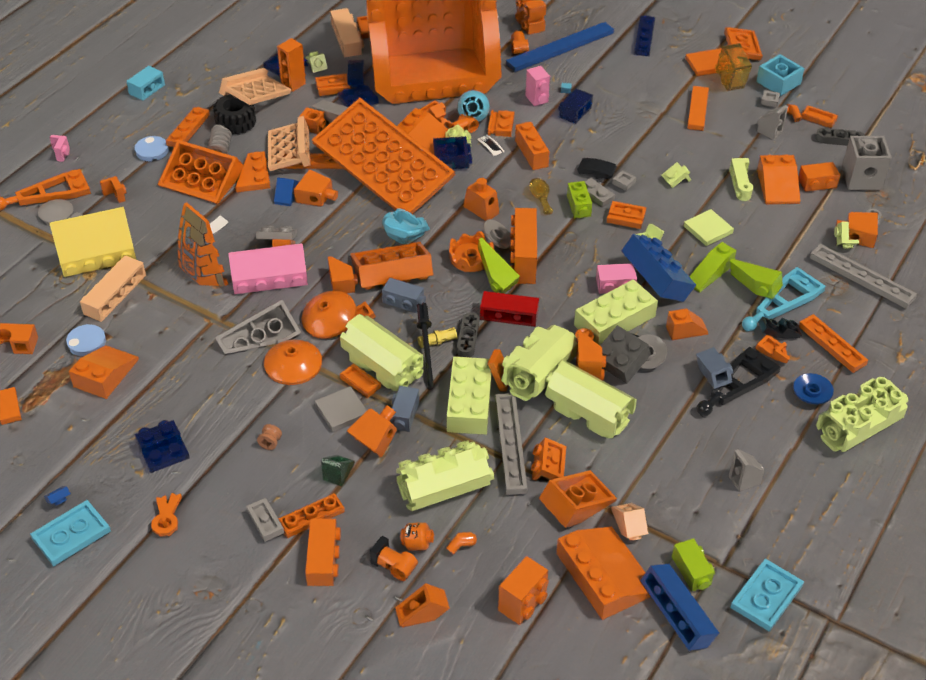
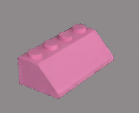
[228,244,308,295]

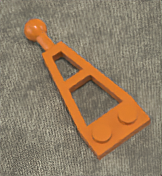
[0,169,91,210]

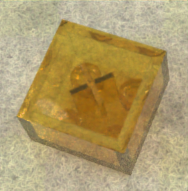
[715,43,752,91]

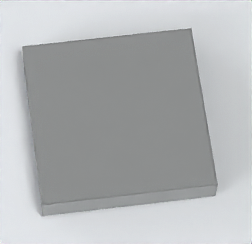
[315,386,367,432]

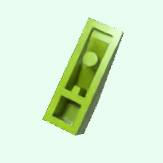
[478,237,520,294]
[689,242,737,293]
[730,258,783,299]

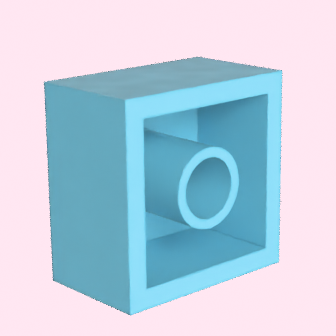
[756,54,804,96]

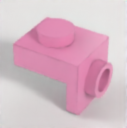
[50,135,70,162]

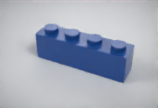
[640,564,719,651]

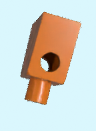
[294,170,338,207]
[463,178,499,221]
[835,212,878,248]
[347,405,397,458]

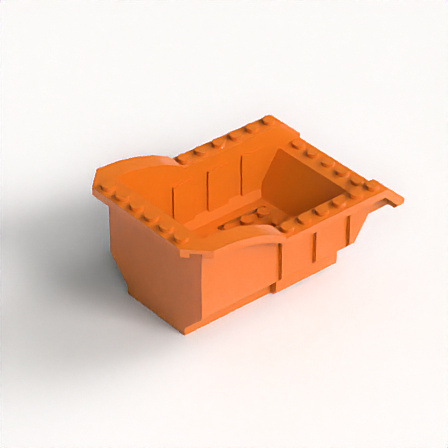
[366,0,502,104]

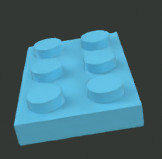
[30,500,111,567]
[730,559,804,632]

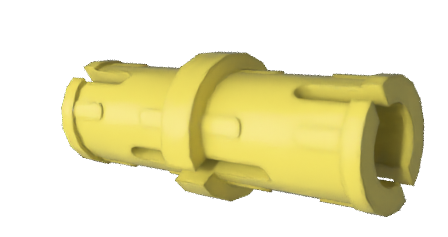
[417,327,457,348]

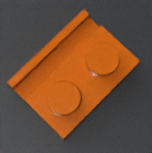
[315,73,351,96]
[488,110,515,137]
[607,201,647,229]

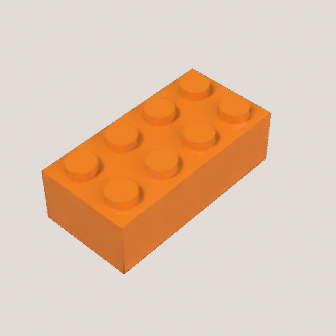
[510,208,537,284]

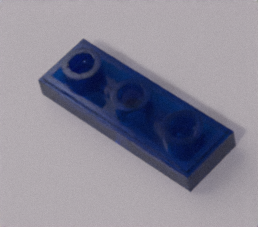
[347,60,364,87]

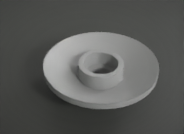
[483,219,511,249]
[638,335,667,369]

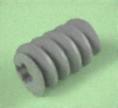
[207,125,232,154]

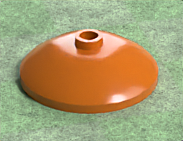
[301,291,357,339]
[264,340,322,385]

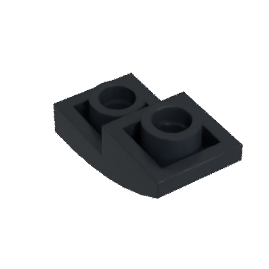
[577,158,617,179]
[758,316,802,339]

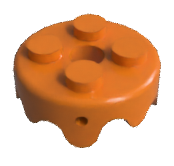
[449,231,494,272]

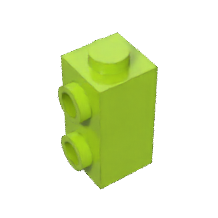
[567,181,592,218]
[672,538,715,592]

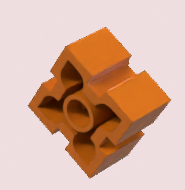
[515,0,546,35]

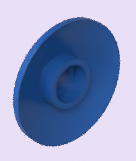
[793,373,834,405]

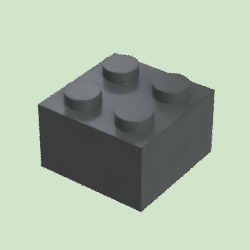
[600,325,651,384]

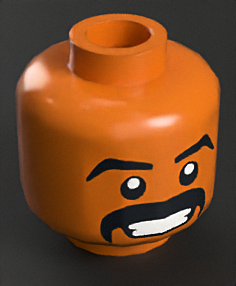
[400,522,434,551]

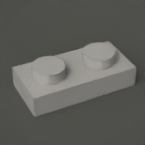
[585,178,615,207]
[246,498,284,542]

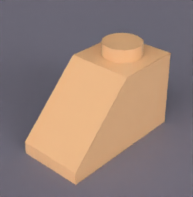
[611,503,648,540]

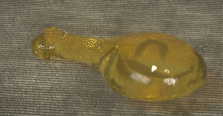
[529,178,553,215]

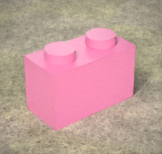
[525,66,550,106]
[596,263,637,294]

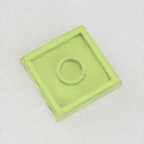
[683,209,734,246]

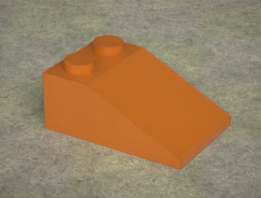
[757,155,800,204]
[69,345,139,399]
[539,470,617,528]

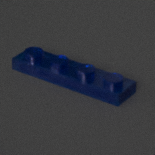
[634,15,655,56]

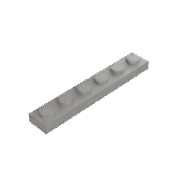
[810,244,917,309]
[495,393,527,495]

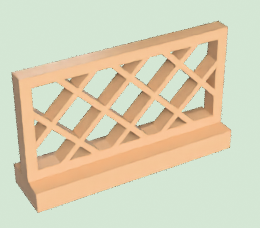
[219,68,291,105]
[268,116,310,171]

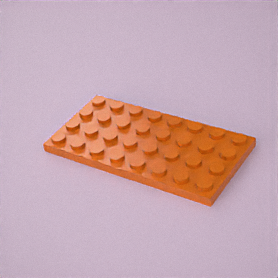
[312,98,455,214]

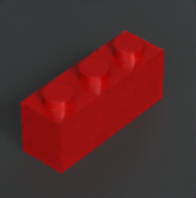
[480,291,539,327]

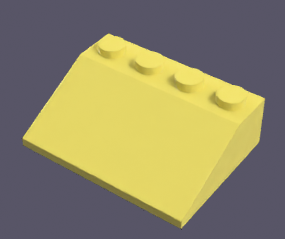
[50,207,136,277]

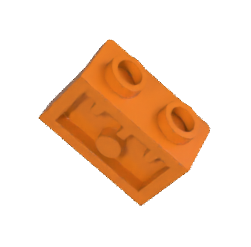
[531,437,566,481]

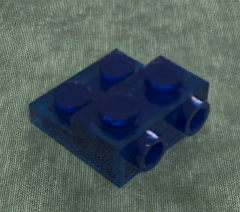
[433,136,472,169]
[134,420,190,473]

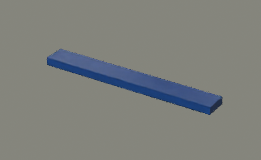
[506,22,614,72]

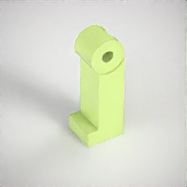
[729,158,753,201]

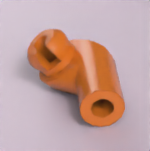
[787,104,802,122]
[446,532,477,555]

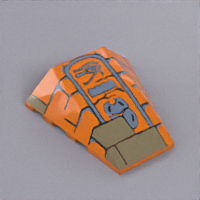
[178,202,228,286]

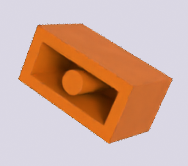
[798,162,840,192]

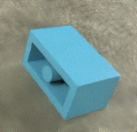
[126,66,165,100]

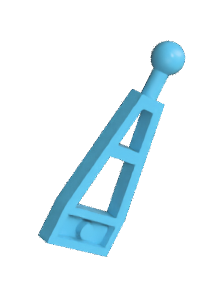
[742,267,826,331]

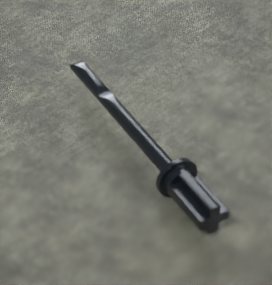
[417,302,434,390]

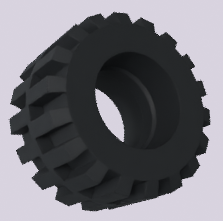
[213,95,256,135]

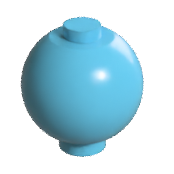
[457,90,490,122]

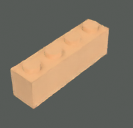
[330,8,364,58]
[80,256,146,322]

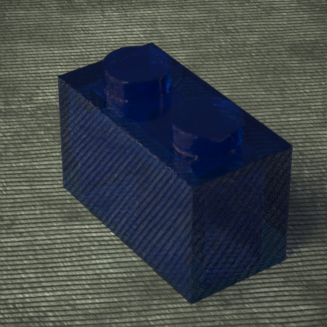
[558,88,593,124]

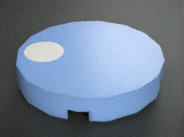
[135,136,169,162]
[66,324,106,356]

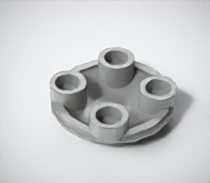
[38,199,74,226]

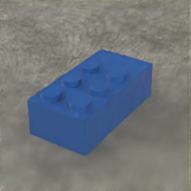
[621,234,696,302]

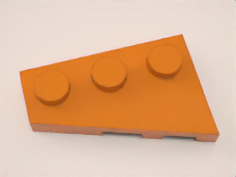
[236,151,270,193]

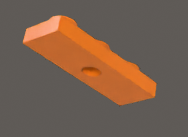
[278,493,345,539]

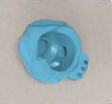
[382,208,430,244]

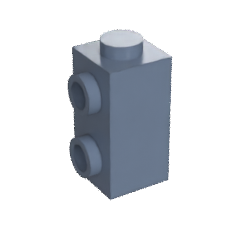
[382,278,426,313]
[696,347,733,389]
[390,386,419,432]

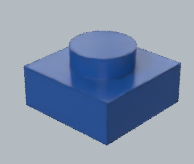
[44,486,71,506]

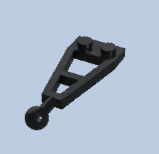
[697,347,781,416]

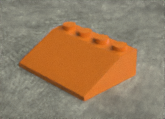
[397,108,456,159]
[157,140,244,204]
[350,242,433,289]
[556,526,651,620]

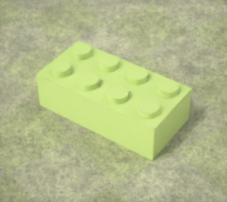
[574,279,658,345]
[447,357,492,435]

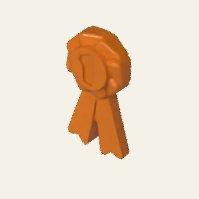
[151,493,182,537]

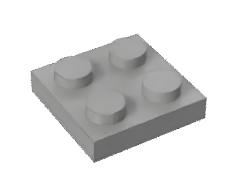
[256,225,297,240]

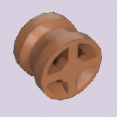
[257,424,282,450]

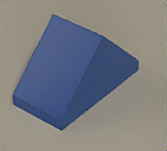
[274,177,299,206]

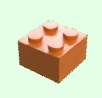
[498,556,549,625]

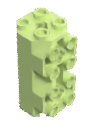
[340,314,424,391]
[501,325,577,401]
[545,360,637,438]
[816,377,908,452]
[396,441,494,511]

